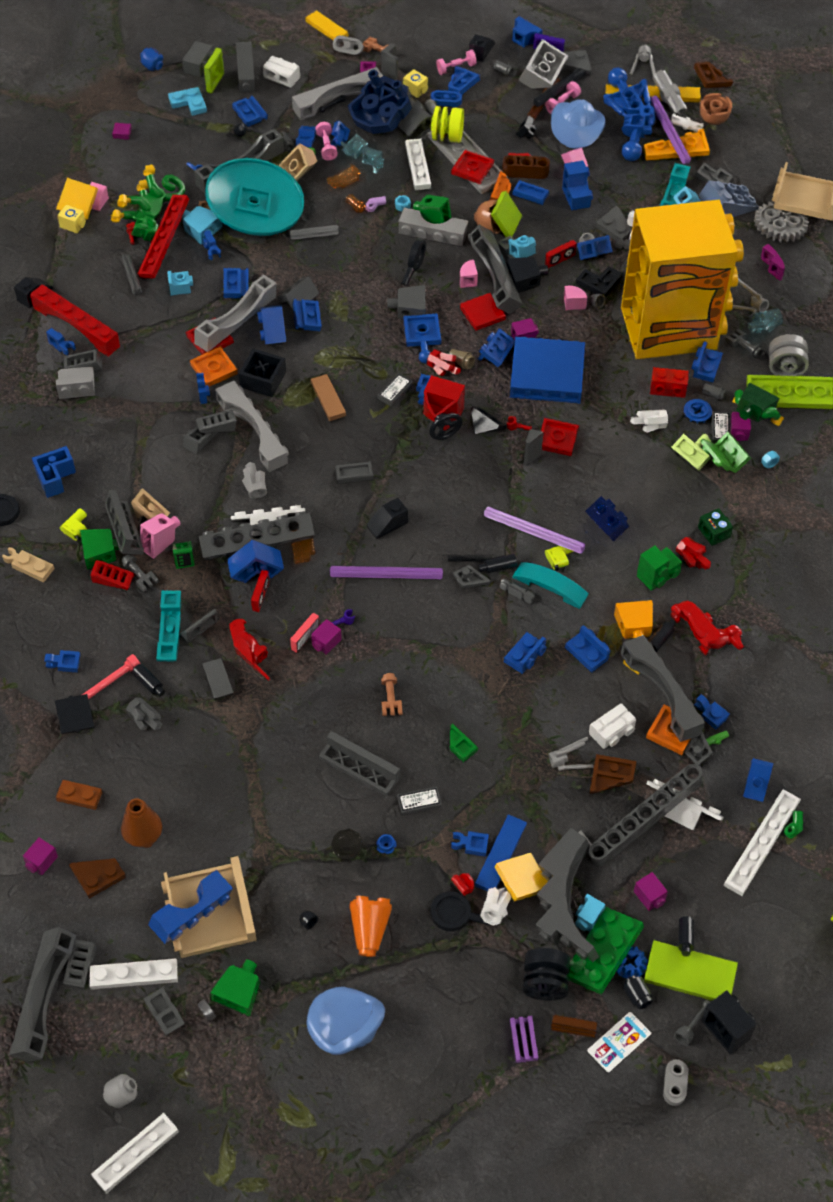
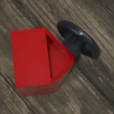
[423,375,465,440]

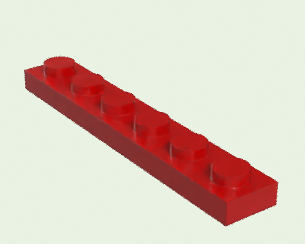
[138,195,190,279]

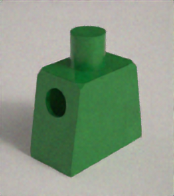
[413,195,452,224]
[80,529,120,570]
[211,960,260,1017]

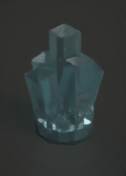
[748,308,783,333]

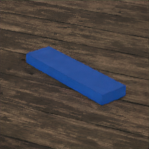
[475,815,527,892]

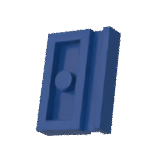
[232,95,268,127]
[224,268,249,298]
[293,299,322,331]

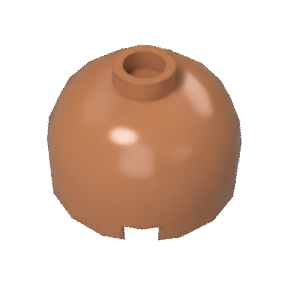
[700,93,732,125]
[474,200,501,234]

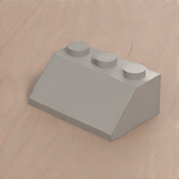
[518,39,568,89]

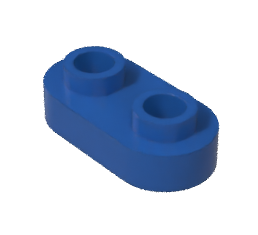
[431,90,462,107]

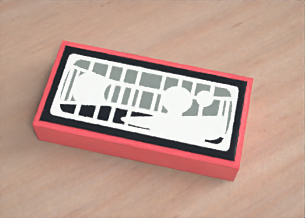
[290,613,320,653]

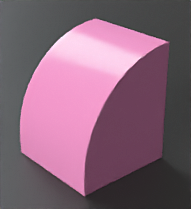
[561,148,588,167]
[90,182,109,211]
[460,260,478,288]
[564,286,587,310]

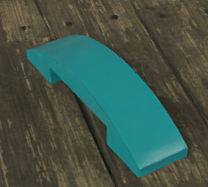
[660,163,691,206]
[512,562,589,609]
[156,590,181,661]

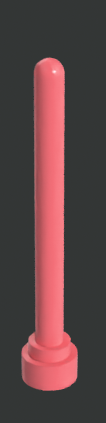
[82,654,141,700]

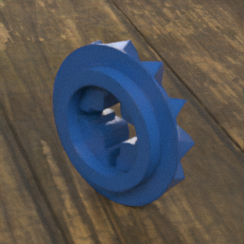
[683,399,712,424]
[616,946,648,979]

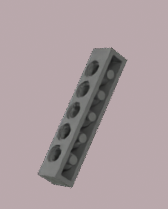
[199,511,315,561]

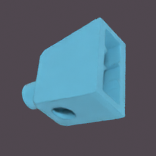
[182,206,222,245]

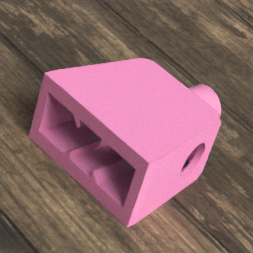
[140,514,180,559]

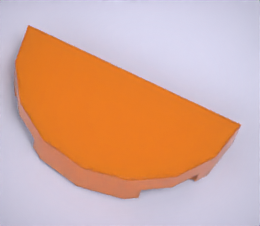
[490,171,511,200]

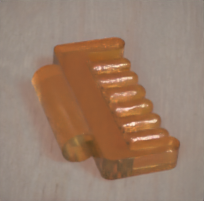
[327,165,360,188]
[291,529,316,564]

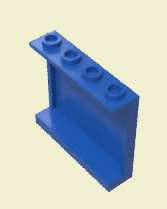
[510,337,585,403]

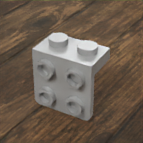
[56,367,95,399]

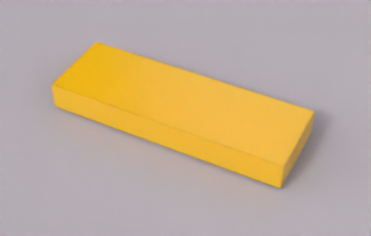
[305,10,348,40]

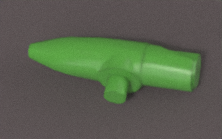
[706,731,729,745]

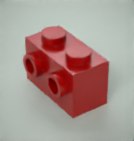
[650,367,689,398]

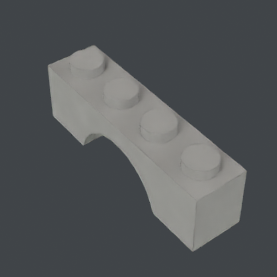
[399,208,468,247]

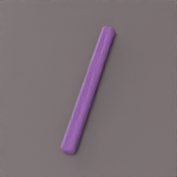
[650,96,691,165]
[484,507,585,554]
[330,566,443,579]

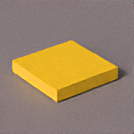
[56,178,98,220]
[494,853,548,902]

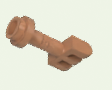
[363,37,388,53]
[381,673,403,716]

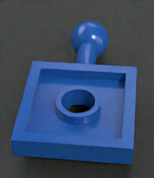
[403,314,441,364]

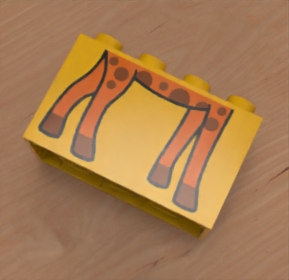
[621,199,744,360]

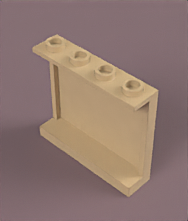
[772,162,833,221]
[161,856,257,958]

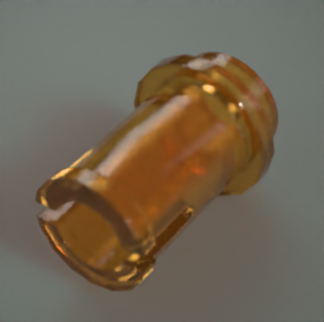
[345,194,366,213]

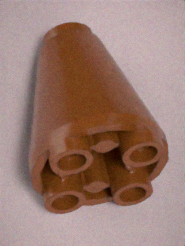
[121,798,163,848]

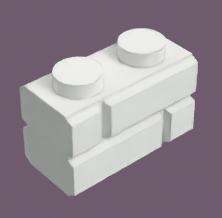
[263,56,300,88]
[589,703,636,749]

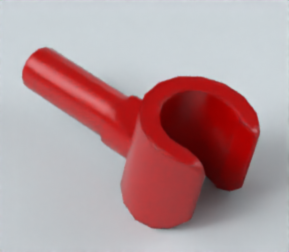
[126,222,135,245]
[507,416,532,431]

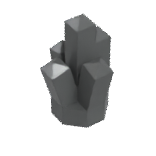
[126,698,163,730]

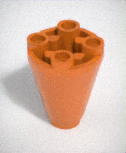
[350,896,392,957]

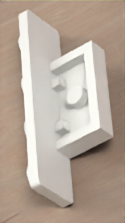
[231,505,305,537]
[646,779,724,830]

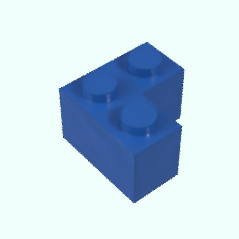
[562,160,593,210]
[257,305,286,344]
[32,446,76,498]
[227,540,284,583]

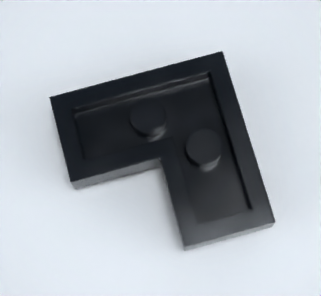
[576,266,623,297]

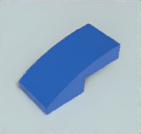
[296,125,316,147]
[577,235,613,260]

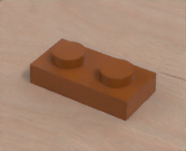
[56,780,102,810]

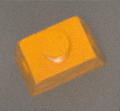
[614,600,653,639]

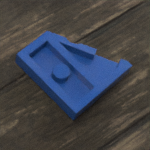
[448,66,480,95]

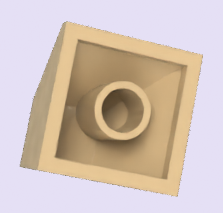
[279,143,318,181]

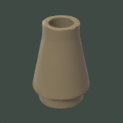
[449,349,475,369]

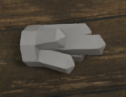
[242,462,267,499]

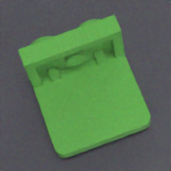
[700,431,751,473]

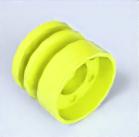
[431,106,464,143]

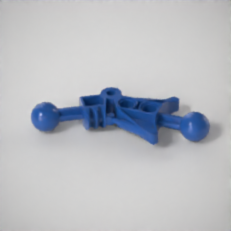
[603,67,655,161]

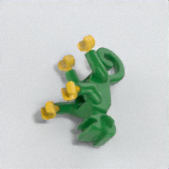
[111,164,186,241]

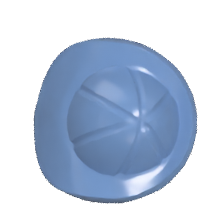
[551,100,606,148]
[307,987,385,1055]

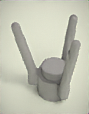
[630,45,656,75]
[733,278,769,313]
[548,737,594,771]

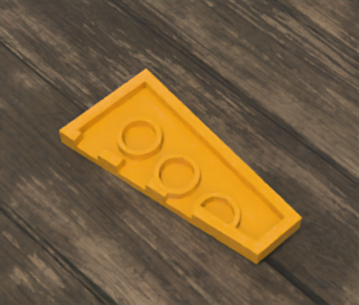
[643,128,710,160]

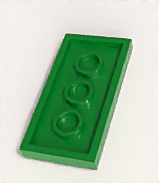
[567,907,644,995]

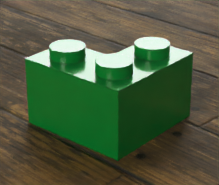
[637,545,682,591]

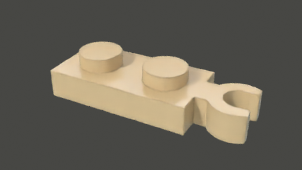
[2,547,54,582]

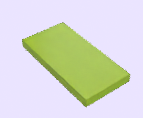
[644,940,738,1001]

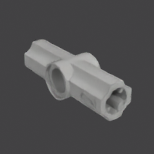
[652,70,687,116]

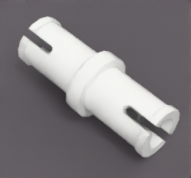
[670,114,703,132]

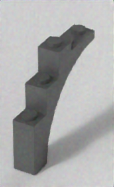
[535,828,599,962]

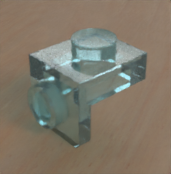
[340,133,368,159]
[362,146,384,173]

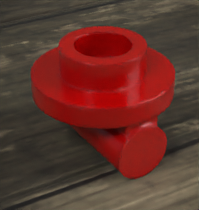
[451,873,474,895]

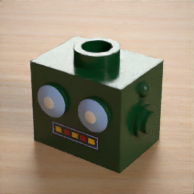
[698,508,733,546]

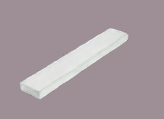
[724,789,801,896]

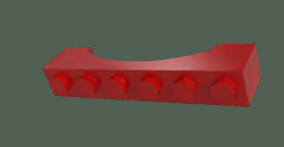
[30,284,120,357]

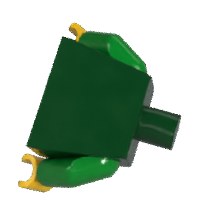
[732,383,784,426]

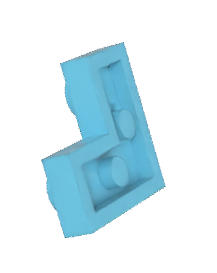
[168,87,207,116]

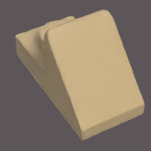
[131,488,170,520]

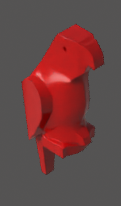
[229,619,270,681]

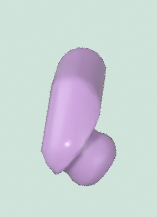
[365,196,386,212]

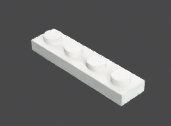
[405,139,431,190]
[90,958,178,990]
[91,1113,179,1194]

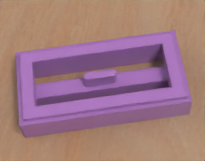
[510,1016,538,1063]

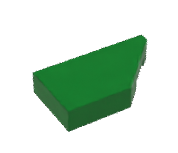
[450,724,478,763]

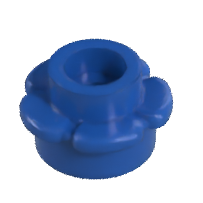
[376,834,397,854]

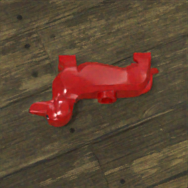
[671,601,744,655]

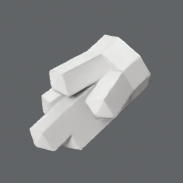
[630,409,668,433]
[480,887,511,925]

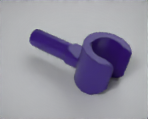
[331,609,355,625]

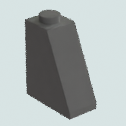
[236,42,255,92]

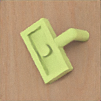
[672,434,711,471]

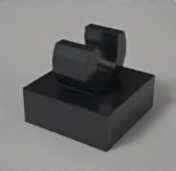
[516,116,537,138]

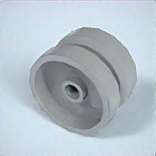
[769,334,809,376]

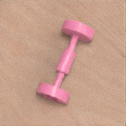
[436,50,477,75]
[545,81,581,114]
[316,122,338,161]

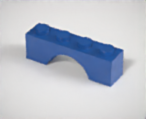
[148,870,233,944]

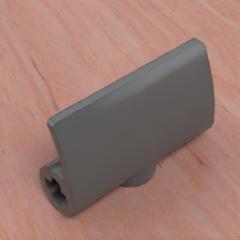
[398,97,432,137]

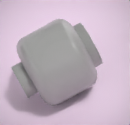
[103,1074,137,1108]

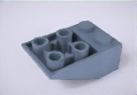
[698,180,759,217]

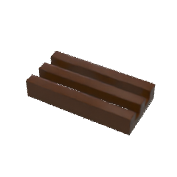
[551,1015,597,1038]

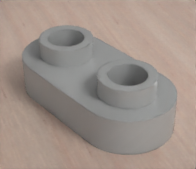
[333,36,364,55]
[663,1060,688,1106]

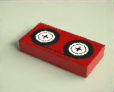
[545,240,577,268]
[251,570,270,612]

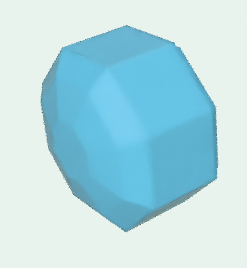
[395,195,411,212]
[761,451,780,468]

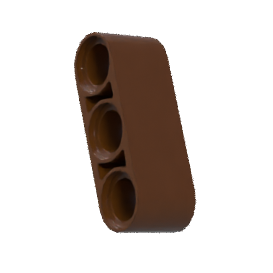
[502,155,550,179]

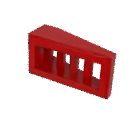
[91,560,134,590]

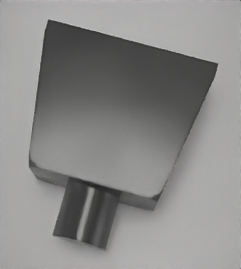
[387,285,425,319]

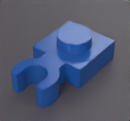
[196,373,210,404]
[451,831,489,857]

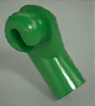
[784,811,803,838]

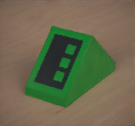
[172,541,195,569]

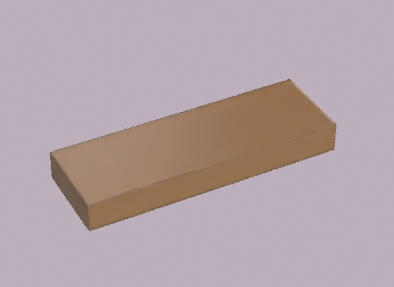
[310,374,346,421]

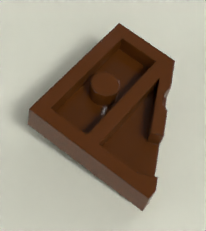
[694,62,734,88]
[590,754,636,794]
[69,858,126,899]

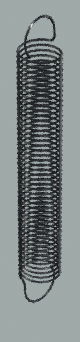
[442,554,487,562]

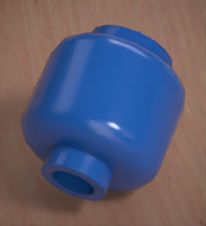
[140,47,163,71]

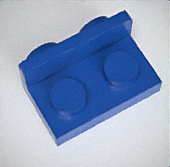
[477,328,515,367]
[692,341,723,382]
[565,625,610,673]
[503,632,547,674]

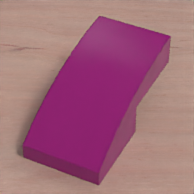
[760,244,785,281]

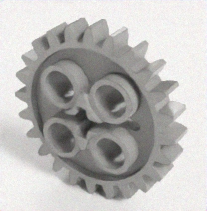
[754,202,809,242]

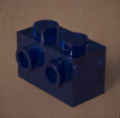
[585,496,630,541]

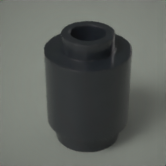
[623,975,653,1010]

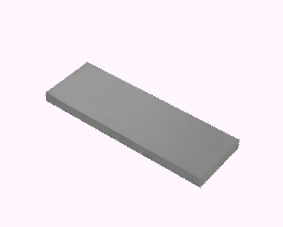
[428,130,508,194]

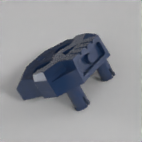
[348,69,412,134]

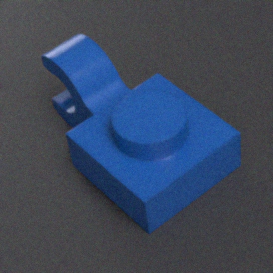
[330,120,350,147]
[202,230,221,260]
[46,328,76,355]
[416,374,431,405]
[44,650,81,672]
[694,695,730,730]

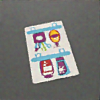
[587,1012,651,1072]

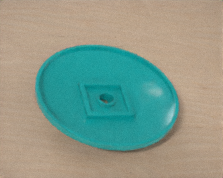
[205,158,304,236]

